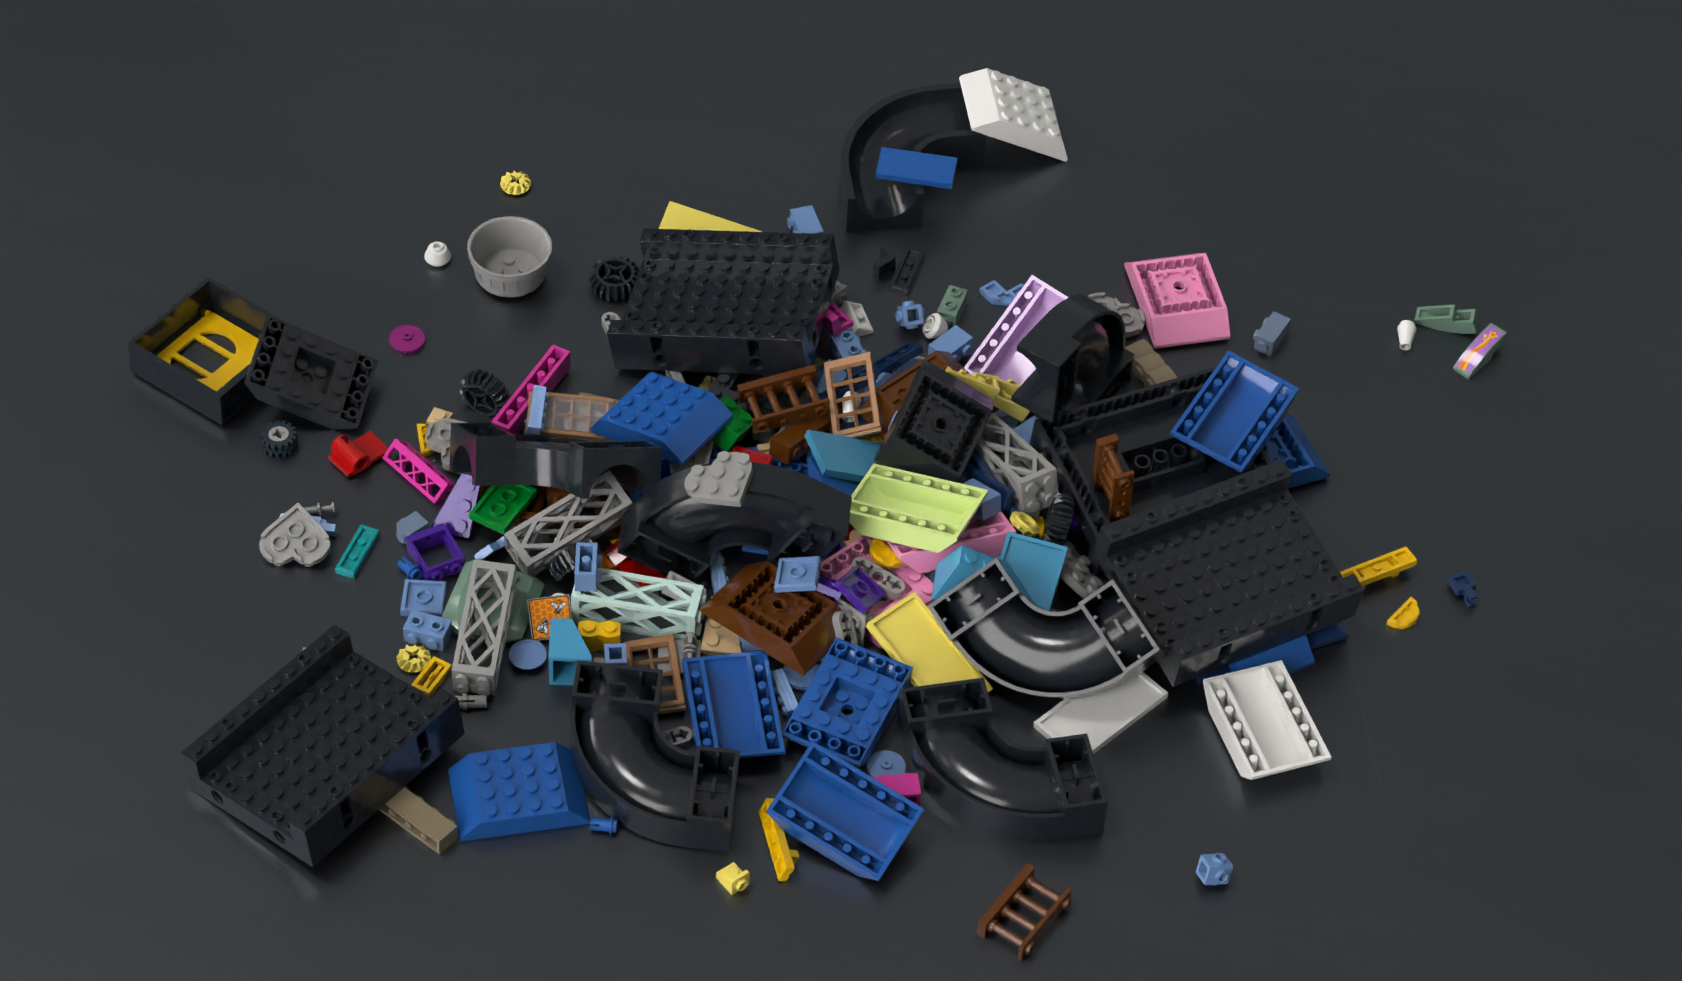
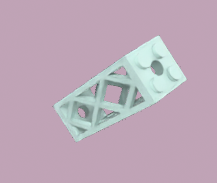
[571,567,707,640]

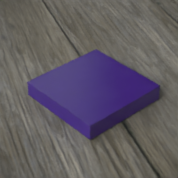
[833,565,886,614]

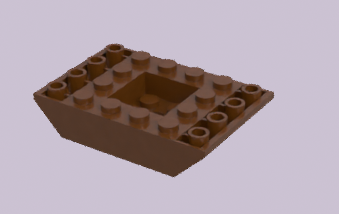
[700,561,846,676]

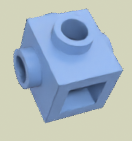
[895,300,925,329]
[1196,853,1233,885]

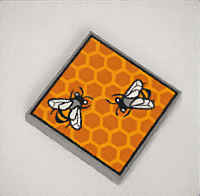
[527,594,572,641]

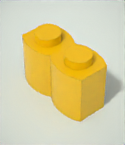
[578,620,621,652]

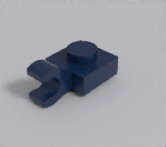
[1447,571,1478,607]

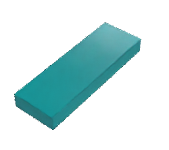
[335,524,380,579]

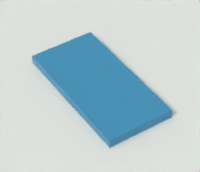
[805,430,882,482]
[1000,531,1068,611]

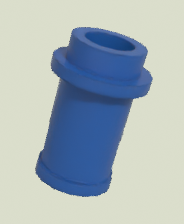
[397,556,422,580]
[590,817,618,834]

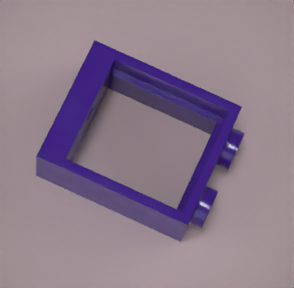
[406,523,465,581]

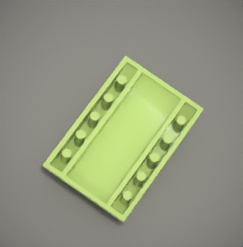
[849,463,988,553]

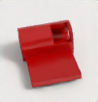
[328,431,388,477]

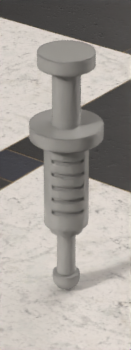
[304,502,336,516]

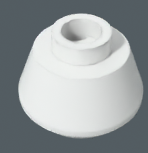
[424,242,451,267]
[923,313,948,338]

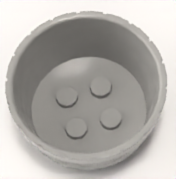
[467,216,552,298]

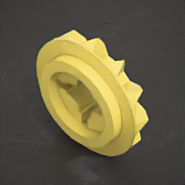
[500,171,531,195]
[1009,511,1040,537]
[397,643,431,673]

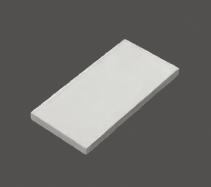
[1033,672,1168,754]

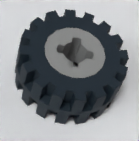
[260,420,298,458]

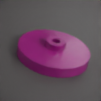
[389,325,425,354]

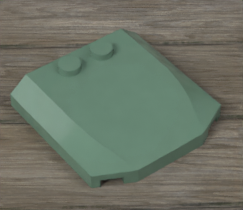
[442,560,545,644]

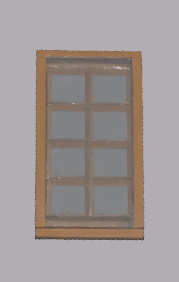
[526,391,618,441]

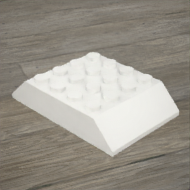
[959,68,1068,162]
[1203,660,1332,780]

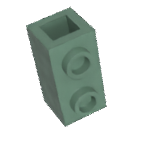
[937,285,968,329]

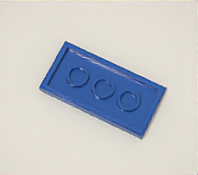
[876,147,957,189]

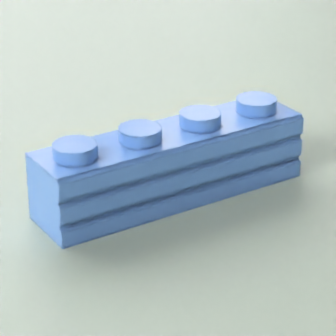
[527,385,548,435]
[709,552,728,595]
[770,668,798,719]

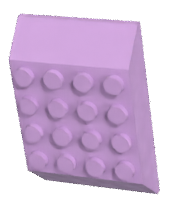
[964,275,1068,384]

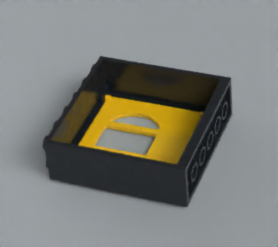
[128,277,287,425]

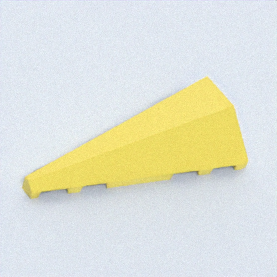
[945,367,1030,423]

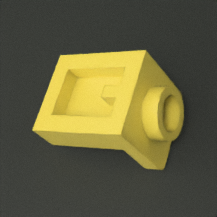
[716,862,750,895]

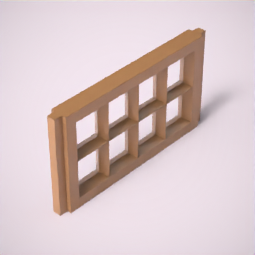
[824,352,882,438]
[623,634,686,715]

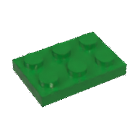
[469,485,537,535]

